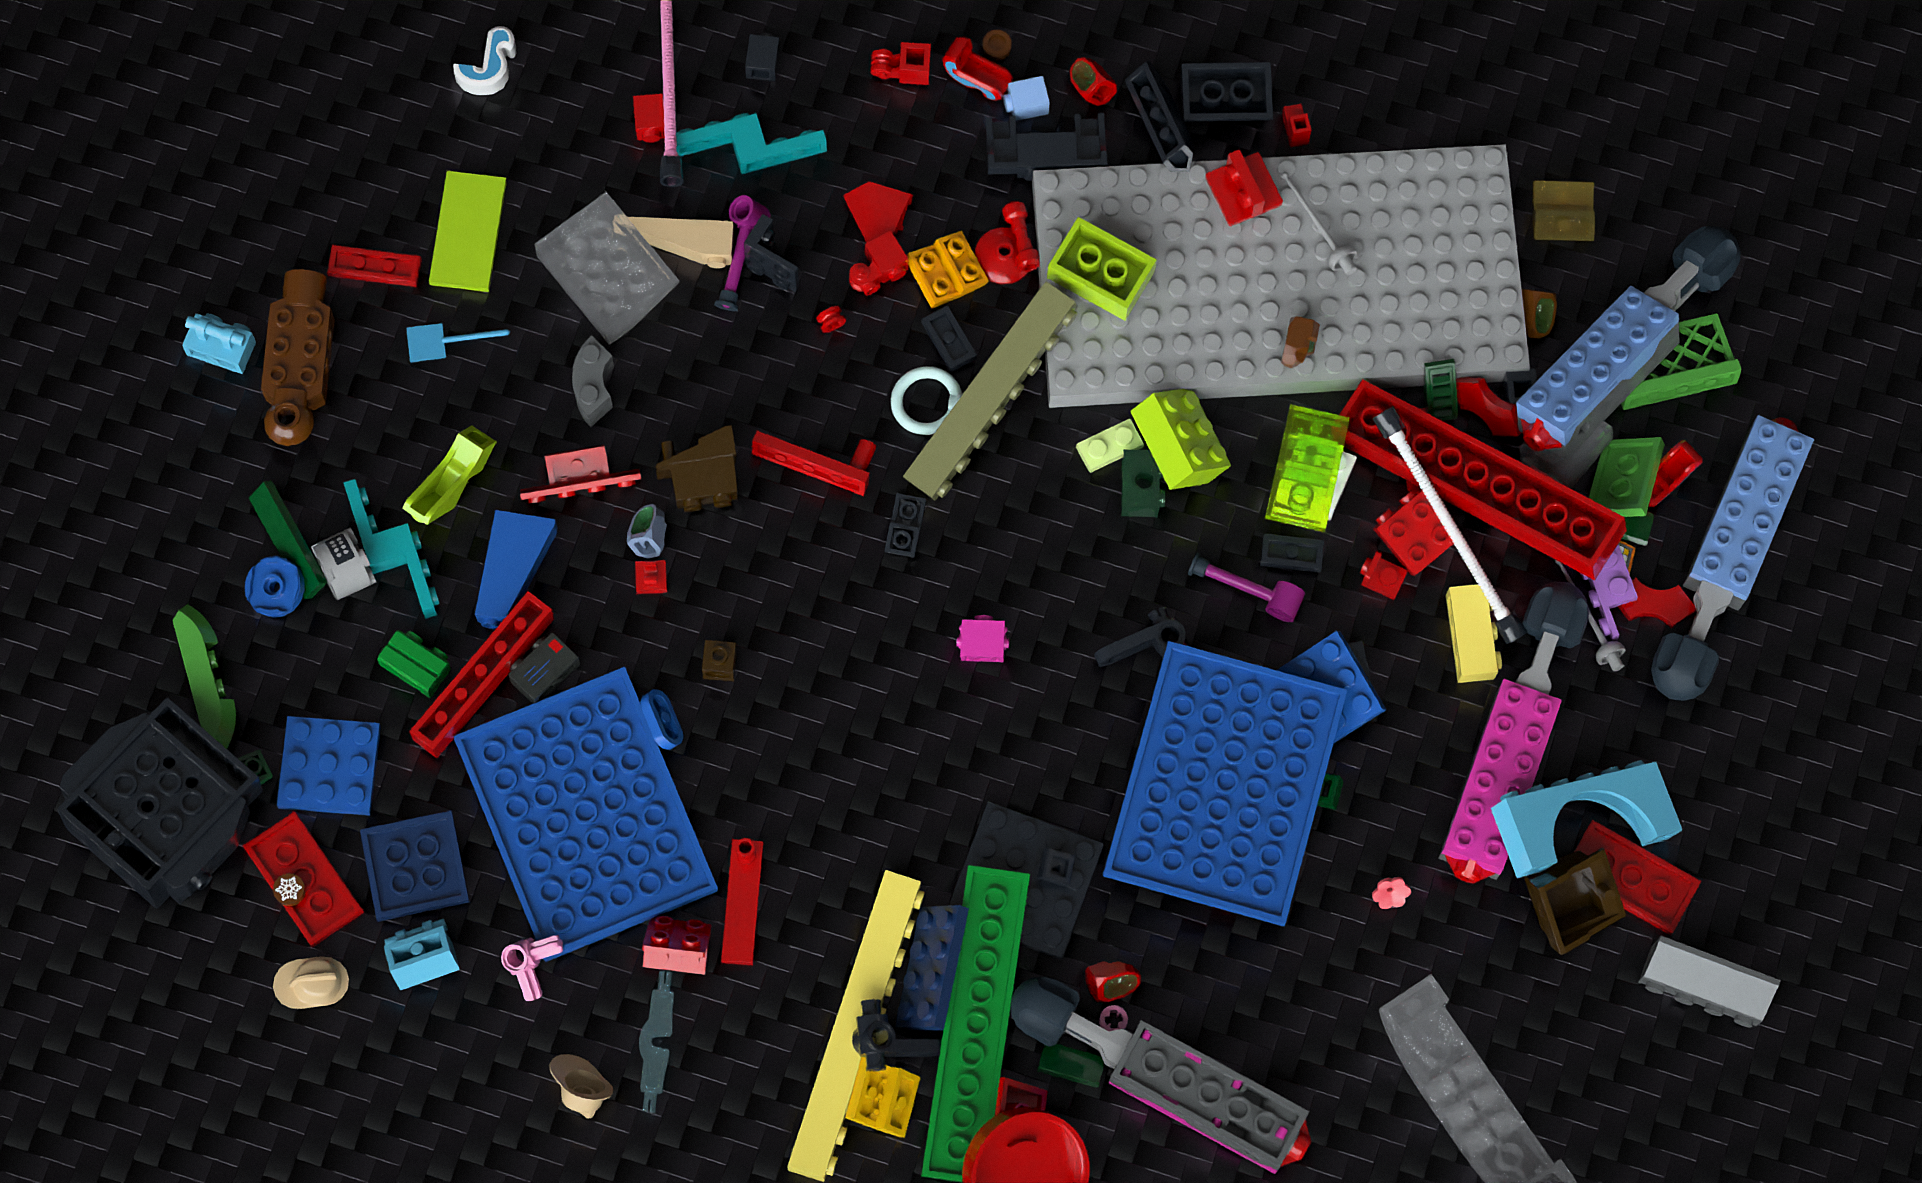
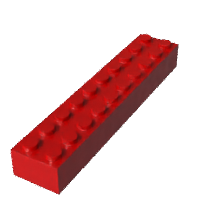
[1331,379,1627,580]

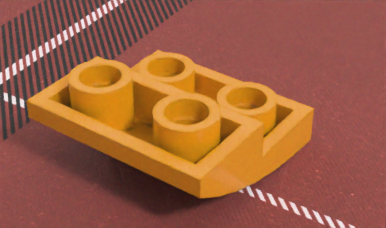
[907,231,989,309]

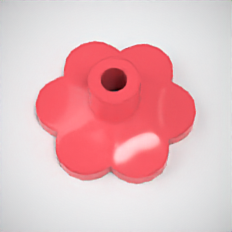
[1372,877,1411,909]

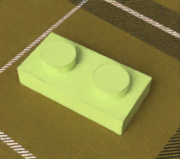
[1076,418,1144,473]

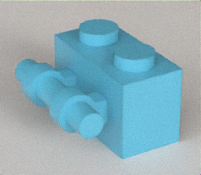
[182,313,256,374]
[384,919,460,990]

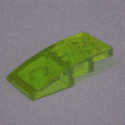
[1265,404,1349,532]

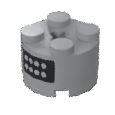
[311,528,376,600]

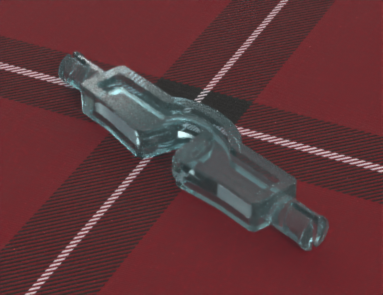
[639,971,674,1113]

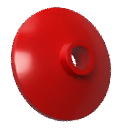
[975,227,1028,284]

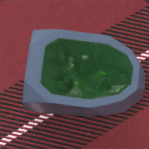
[627,504,667,559]

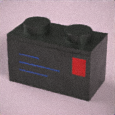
[509,632,580,704]

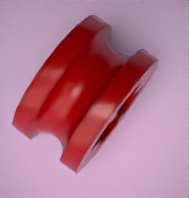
[816,306,847,333]

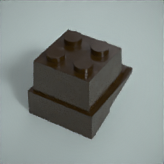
[656,425,737,512]
[1524,848,1626,955]

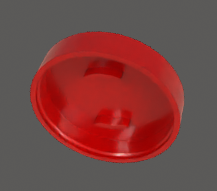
[962,1107,1090,1183]

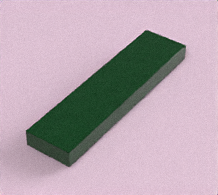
[249,480,327,600]

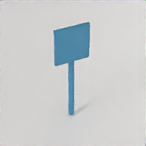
[406,323,510,362]

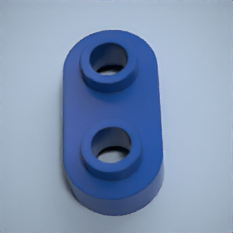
[640,689,683,750]

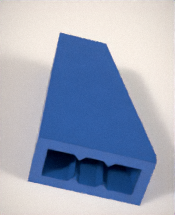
[475,510,558,629]

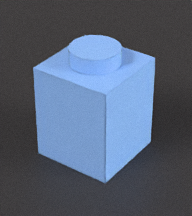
[1003,76,1049,121]

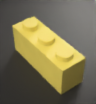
[1446,584,1502,683]

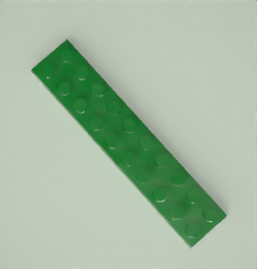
[922,865,1030,1183]

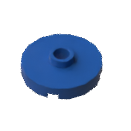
[245,556,305,618]

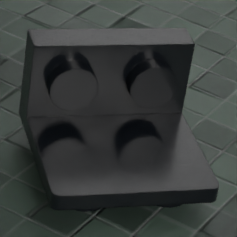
[744,214,799,292]

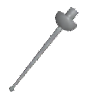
[1282,172,1357,275]
[1556,560,1626,672]

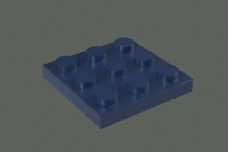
[360,810,470,921]

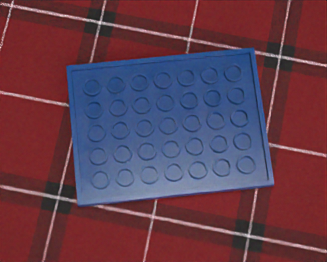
[1103,641,1347,926]
[453,667,718,962]

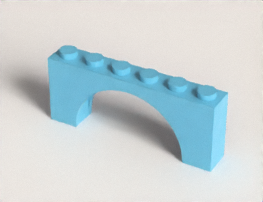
[1491,760,1682,878]

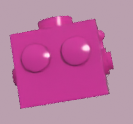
[957,615,1009,662]

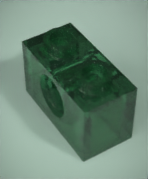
[1121,449,1165,517]

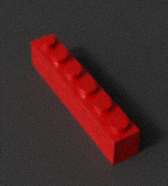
[409,591,554,759]

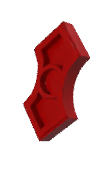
[1456,378,1522,437]
[1618,578,1696,628]

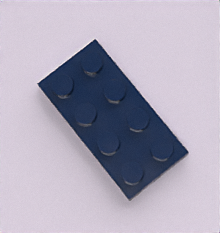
[895,905,969,1031]

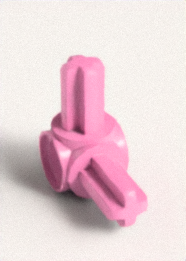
[501,935,563,1001]

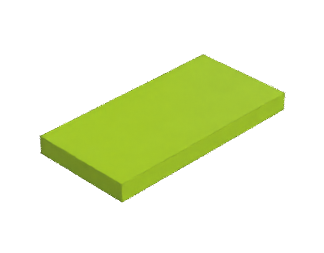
[429,171,507,292]

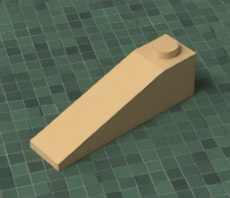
[614,216,734,268]

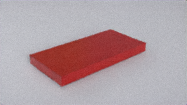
[243,811,364,947]
[1574,820,1701,935]

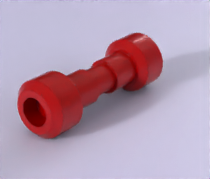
[1002,201,1039,272]

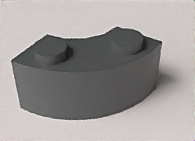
[572,335,614,427]

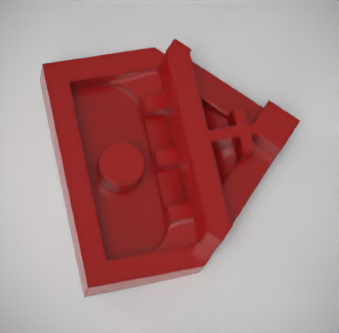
[843,182,913,243]

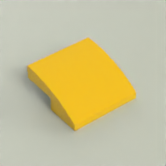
[845,1057,920,1138]

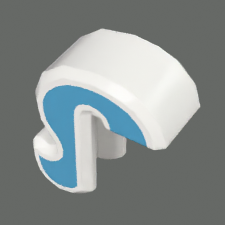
[453,26,516,95]

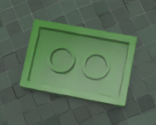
[1589,437,1665,517]

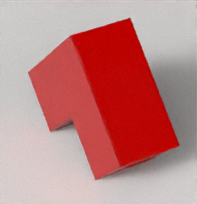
[1282,104,1311,147]

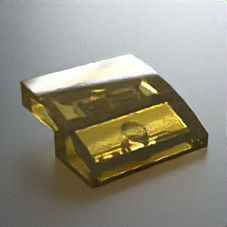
[1533,181,1595,241]

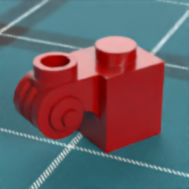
[870,42,931,85]
[849,230,909,296]

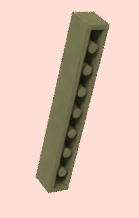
[903,281,1078,501]

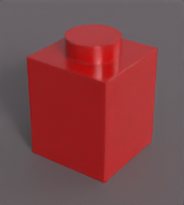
[633,94,665,142]

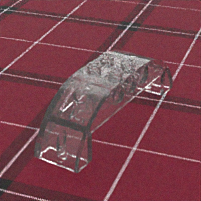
[1379,974,1577,1183]

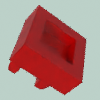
[635,560,667,594]

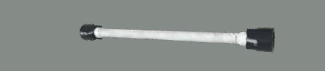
[1372,406,1527,644]

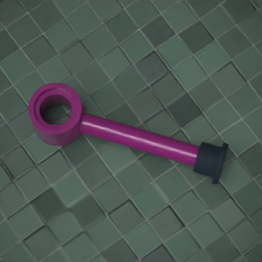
[715,195,770,311]
[1188,552,1305,622]

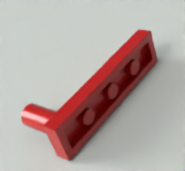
[752,431,876,496]
[721,838,764,965]

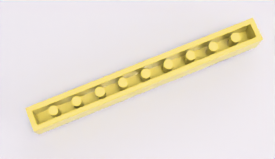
[788,870,925,1182]

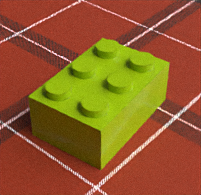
[1047,217,1157,321]
[1130,389,1231,490]

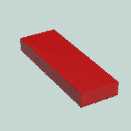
[327,245,422,287]

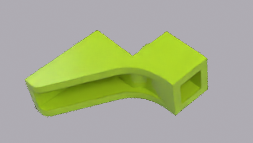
[402,425,496,525]

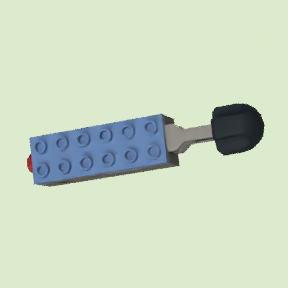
[1516,226,1741,460]
[1651,415,1814,701]

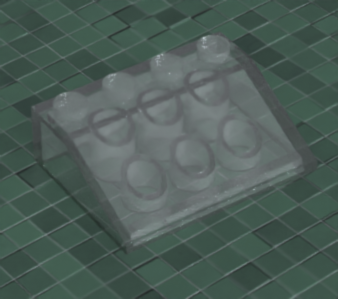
[534,192,679,345]

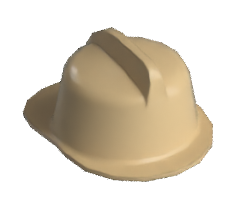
[273,957,349,1009]
[550,1054,613,1118]

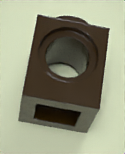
[702,640,737,682]

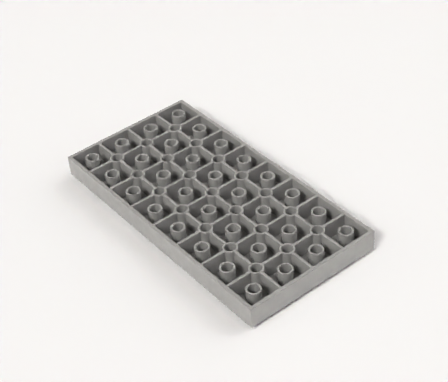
[1032,145,1530,408]

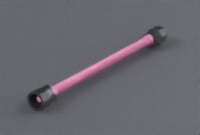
[660,0,684,187]

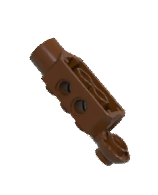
[261,269,335,446]

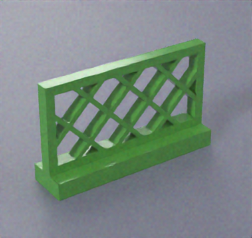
[1621,314,1741,410]

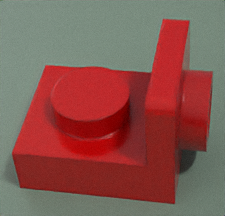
[1360,551,1408,600]

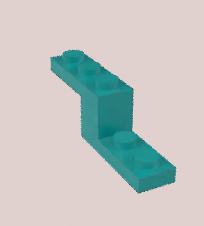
[676,113,827,174]
[344,479,440,619]

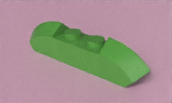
[173,604,236,749]

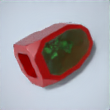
[1070,58,1117,106]
[1085,961,1141,1002]

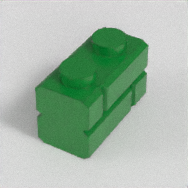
[377,630,451,698]

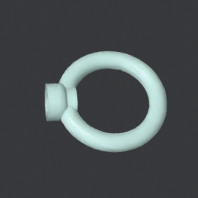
[891,366,964,435]

